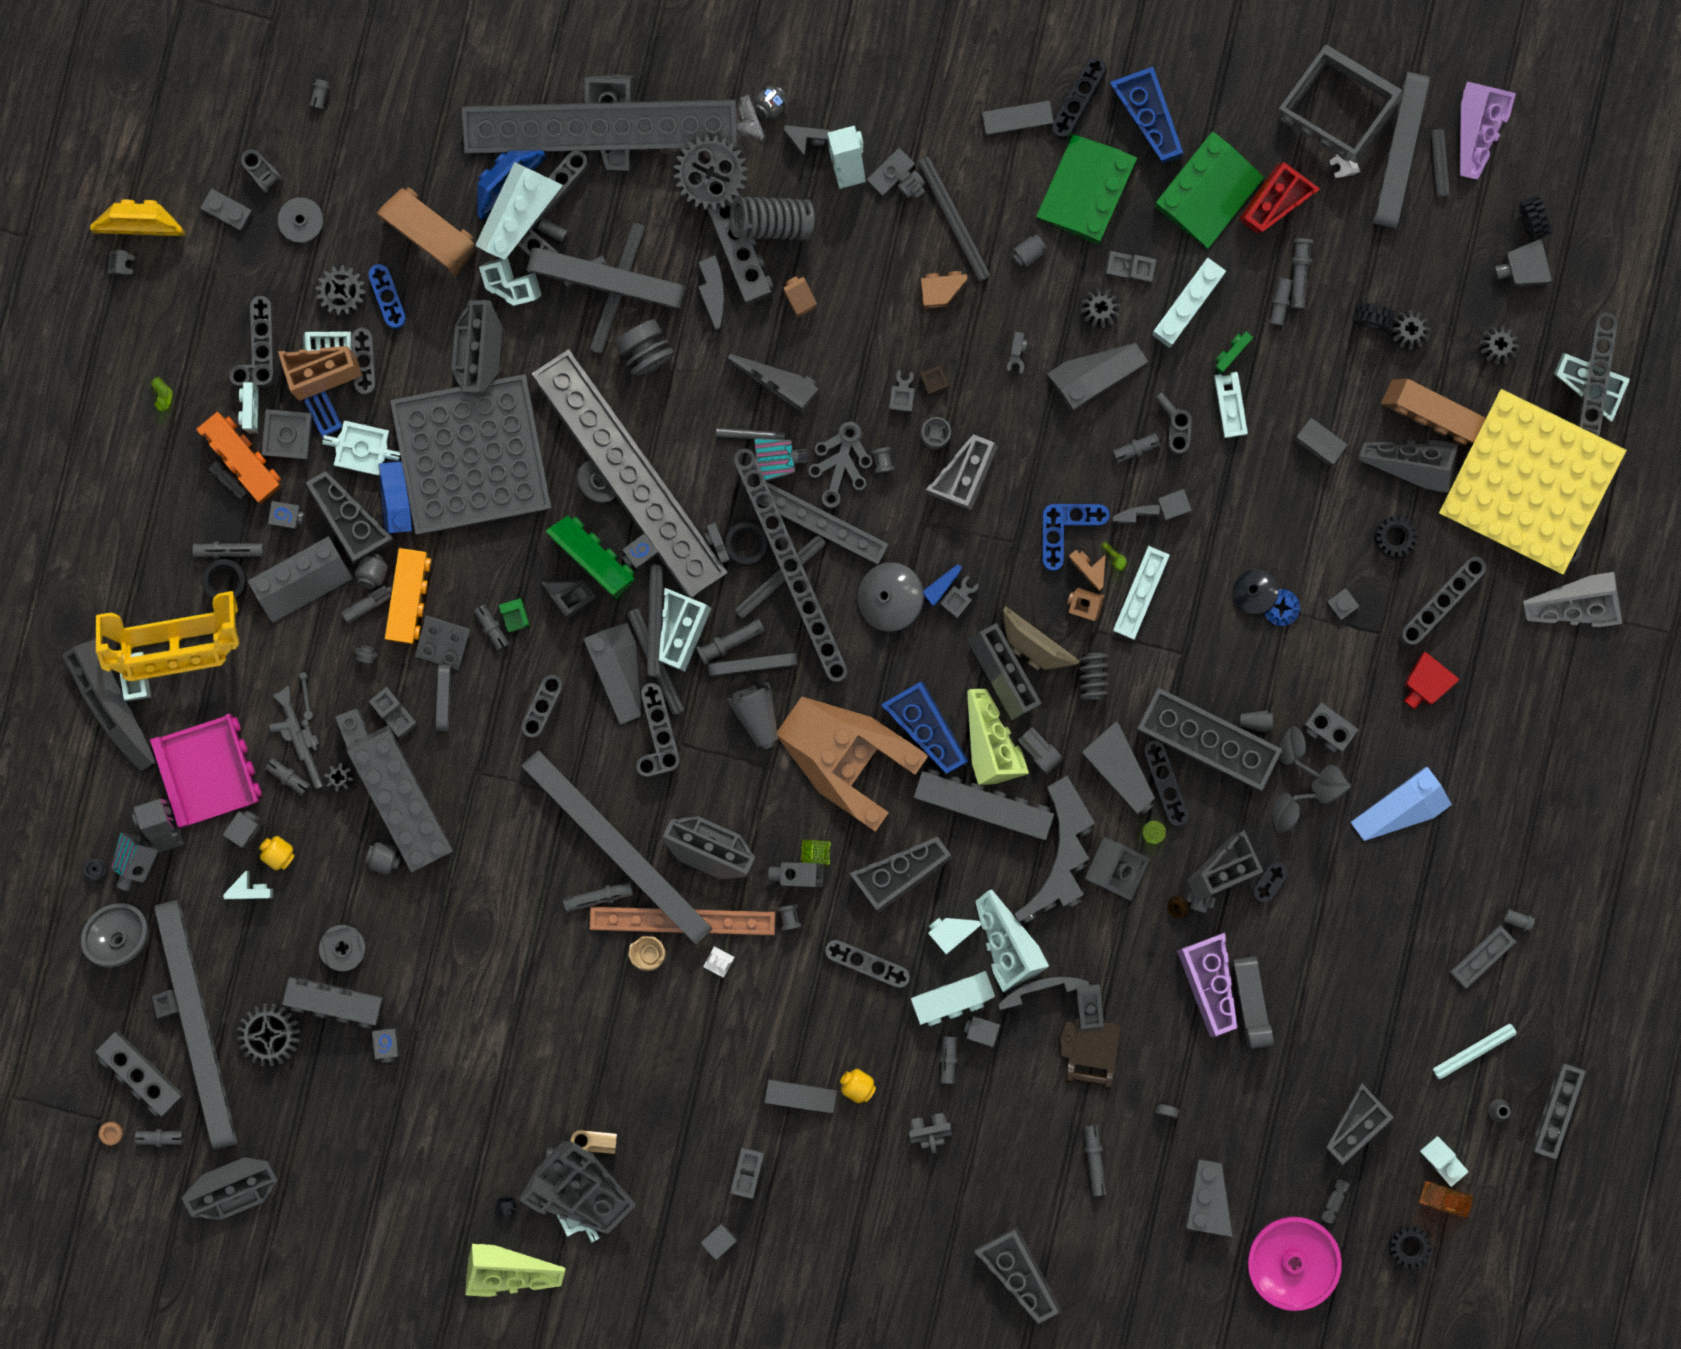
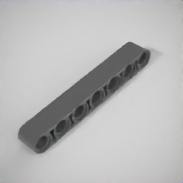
[1373,72,1430,229]
[527,248,685,309]

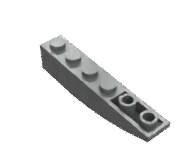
[63,639,156,771]

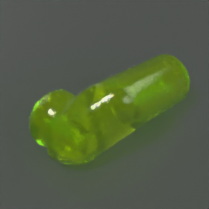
[150,376,173,411]

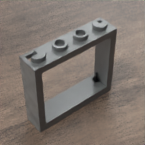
[1279,44,1402,164]

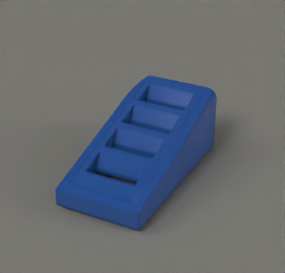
[924,564,962,607]

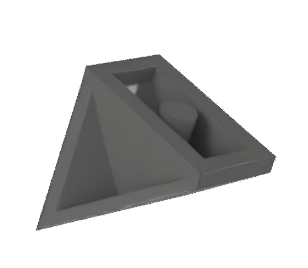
[541,579,596,618]

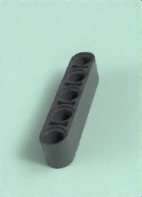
[1399,557,1486,646]

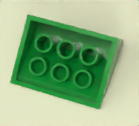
[1154,131,1264,249]
[1036,134,1137,245]
[546,516,636,600]

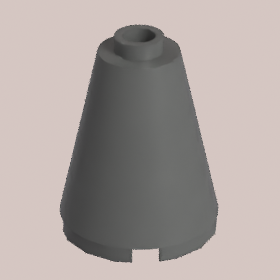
[727,683,778,749]

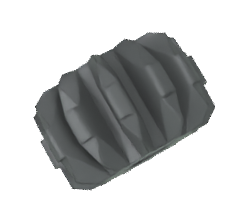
[1081,289,1120,328]
[1390,310,1430,350]
[1480,326,1519,365]

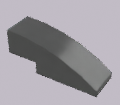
[698,256,724,332]
[765,1079,837,1113]

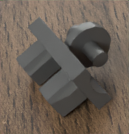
[909,1113,952,1154]

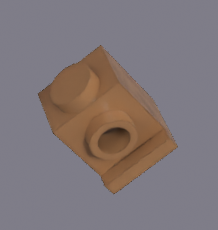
[1067,588,1105,621]

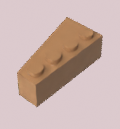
[1381,379,1486,445]

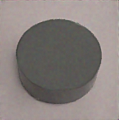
[1155,1104,1179,1119]

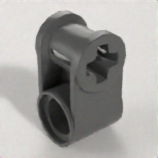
[241,149,283,193]

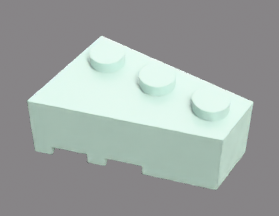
[1554,353,1630,422]

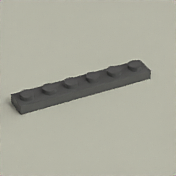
[756,482,889,565]

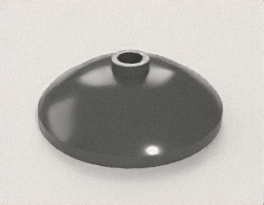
[858,562,924,632]
[81,903,148,967]

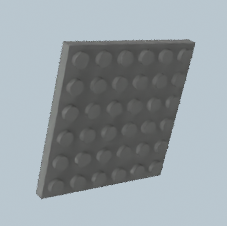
[390,374,552,535]

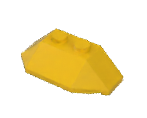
[90,200,185,236]

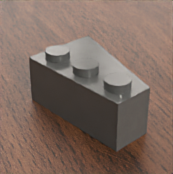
[1187,830,1264,901]
[1327,1084,1394,1166]

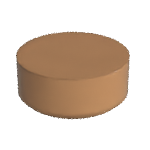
[99,1122,123,1145]

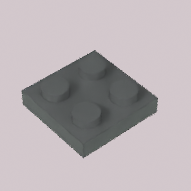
[262,409,313,460]

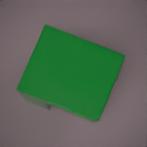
[499,598,530,632]

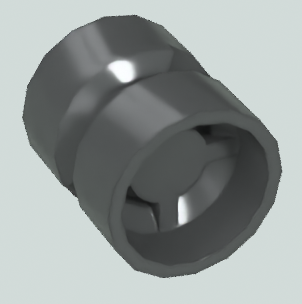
[921,417,951,450]

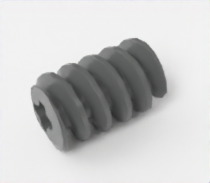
[1079,653,1109,700]

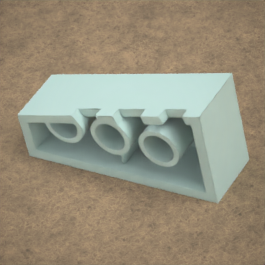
[475,162,563,260]

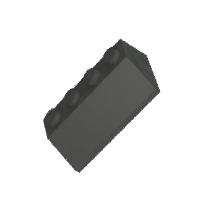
[248,536,354,623]

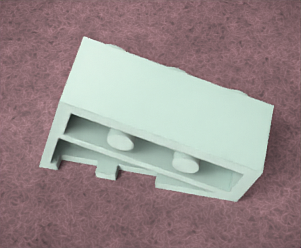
[828,126,866,189]
[659,588,711,672]
[911,971,995,1026]

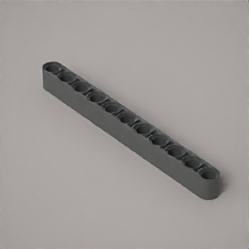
[1570,312,1617,562]
[734,449,847,682]
[521,750,713,945]
[155,900,237,1150]

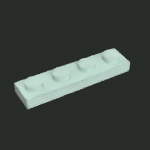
[1113,546,1170,640]

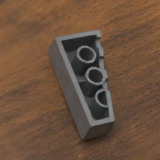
[850,837,953,913]

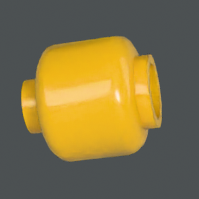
[259,836,295,870]
[840,1069,876,1103]

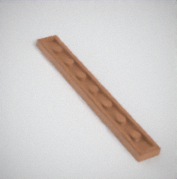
[590,907,775,935]

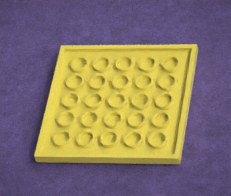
[1439,389,1627,574]

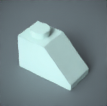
[928,918,982,954]

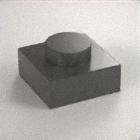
[1327,588,1359,620]
[152,990,179,1018]

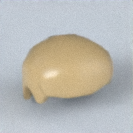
[628,936,666,971]

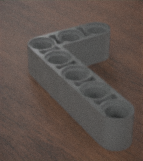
[516,151,588,257]

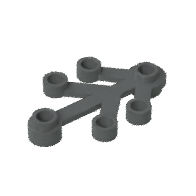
[808,422,873,508]

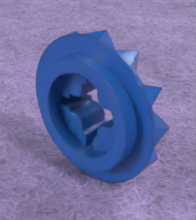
[1264,589,1300,626]

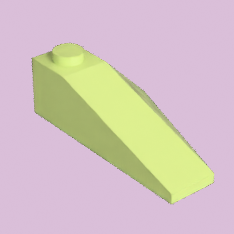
[967,689,1029,785]
[465,1244,565,1297]

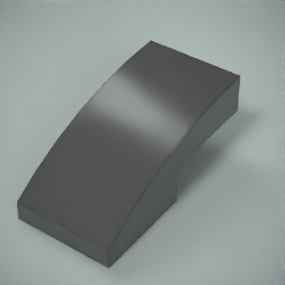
[1104,251,1156,282]
[1111,505,1160,524]
[369,687,418,739]

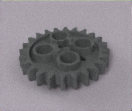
[674,135,749,210]

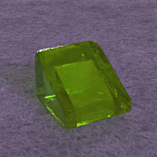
[801,840,831,864]

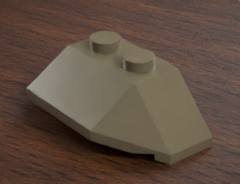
[1002,606,1080,671]

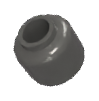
[355,553,388,589]
[365,842,401,875]

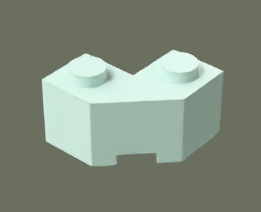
[479,257,542,306]

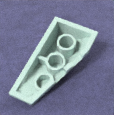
[975,890,1049,992]

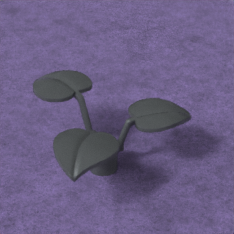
[1272,726,1351,835]

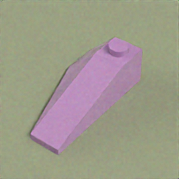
[1460,82,1516,179]

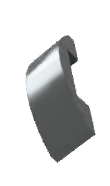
[998,977,1089,1010]

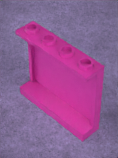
[150,714,262,828]

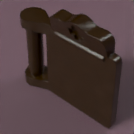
[1059,1018,1121,1089]

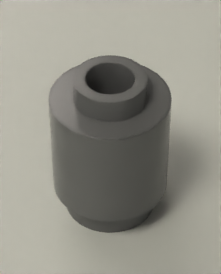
[1012,234,1047,267]

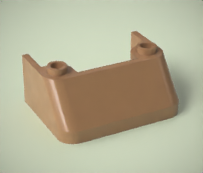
[377,187,477,278]

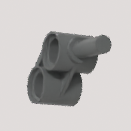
[1155,392,1192,455]

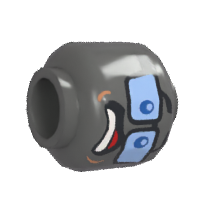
[754,86,787,120]

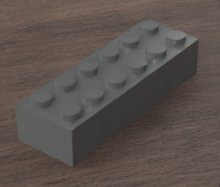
[1136,688,1282,791]
[347,726,453,872]

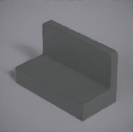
[1294,418,1347,467]

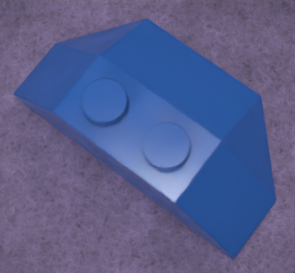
[477,150,547,222]

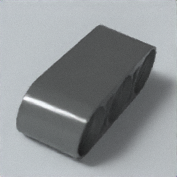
[522,675,563,738]

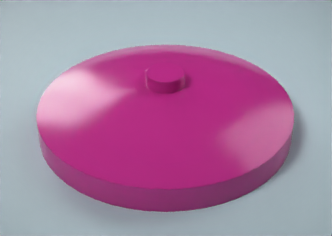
[1248,1216,1342,1311]

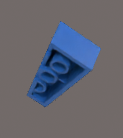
[1110,67,1184,164]
[881,682,969,774]

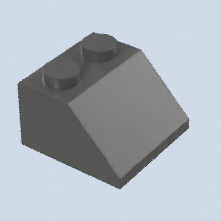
[1085,837,1150,901]

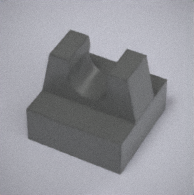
[107,250,135,275]

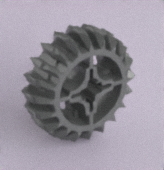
[237,1004,300,1066]

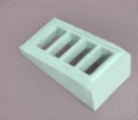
[303,332,351,351]

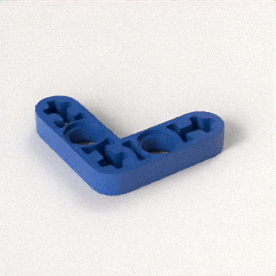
[1042,504,1110,571]

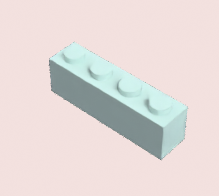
[1152,258,1226,348]

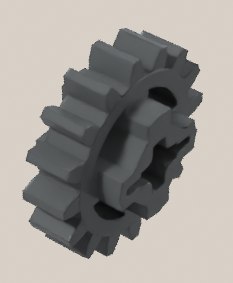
[316,265,366,316]

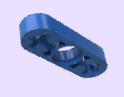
[369,264,406,329]

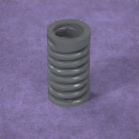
[730,196,815,240]

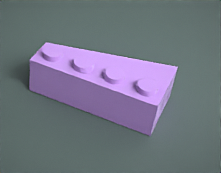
[1177,933,1237,1037]

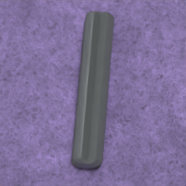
[1431,129,1450,197]

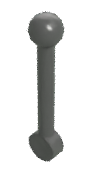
[299,672,313,720]

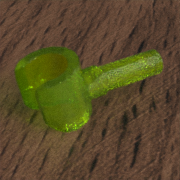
[1101,541,1127,571]

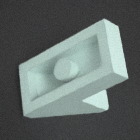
[224,871,273,899]
[1420,1136,1468,1187]

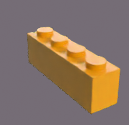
[385,548,431,644]

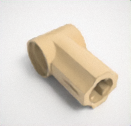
[571,1130,617,1154]

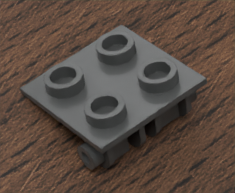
[415,615,471,670]

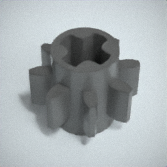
[897,170,925,199]
[324,763,354,792]
[1187,891,1216,913]

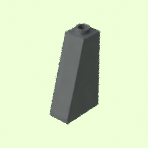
[1081,722,1155,814]

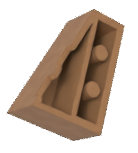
[278,346,362,401]

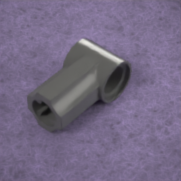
[1018,727,1063,774]

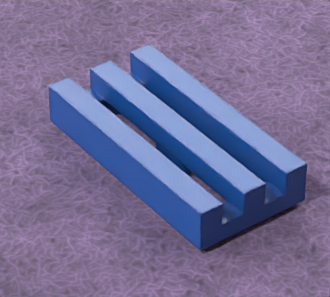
[304,391,343,438]

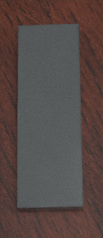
[982,101,1053,136]
[1450,925,1516,989]

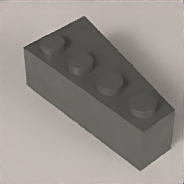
[306,471,393,565]
[282,977,384,1029]
[974,1227,1061,1324]

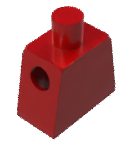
[1404,652,1459,710]

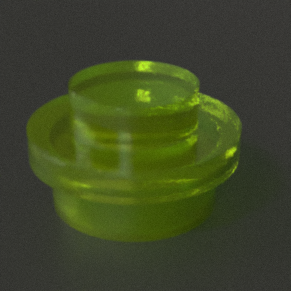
[1143,821,1166,844]

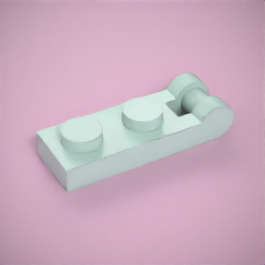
[1214,372,1248,438]

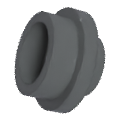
[355,645,378,663]

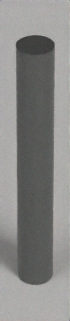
[716,428,785,440]

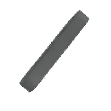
[708,653,798,676]
[825,940,910,988]

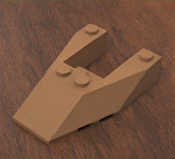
[777,697,928,832]

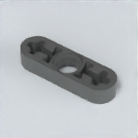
[351,328,376,395]
[436,665,451,732]

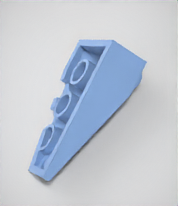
[1350,767,1452,841]

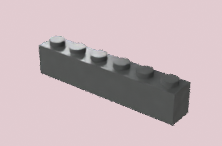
[914,769,1054,841]

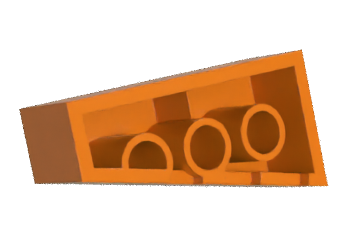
[196,412,282,504]

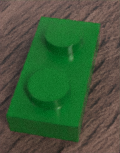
[1214,332,1253,374]

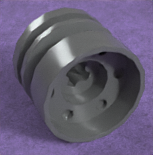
[614,319,675,377]

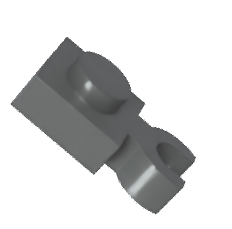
[889,370,915,412]
[705,523,730,564]
[940,576,979,618]

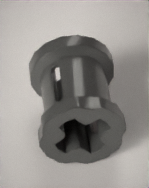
[871,447,895,474]
[777,904,802,931]

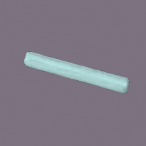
[1433,1024,1517,1079]

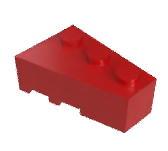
[1239,162,1320,233]

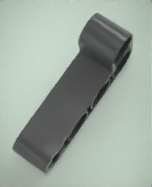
[229,296,276,388]
[636,683,680,777]
[1233,956,1274,1049]

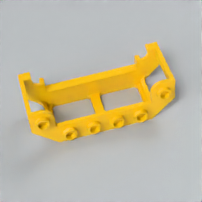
[96,591,239,681]

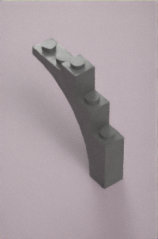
[1014,776,1095,923]

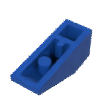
[378,462,412,533]

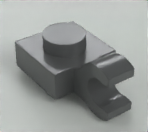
[1007,332,1027,374]

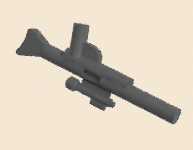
[270,686,323,790]

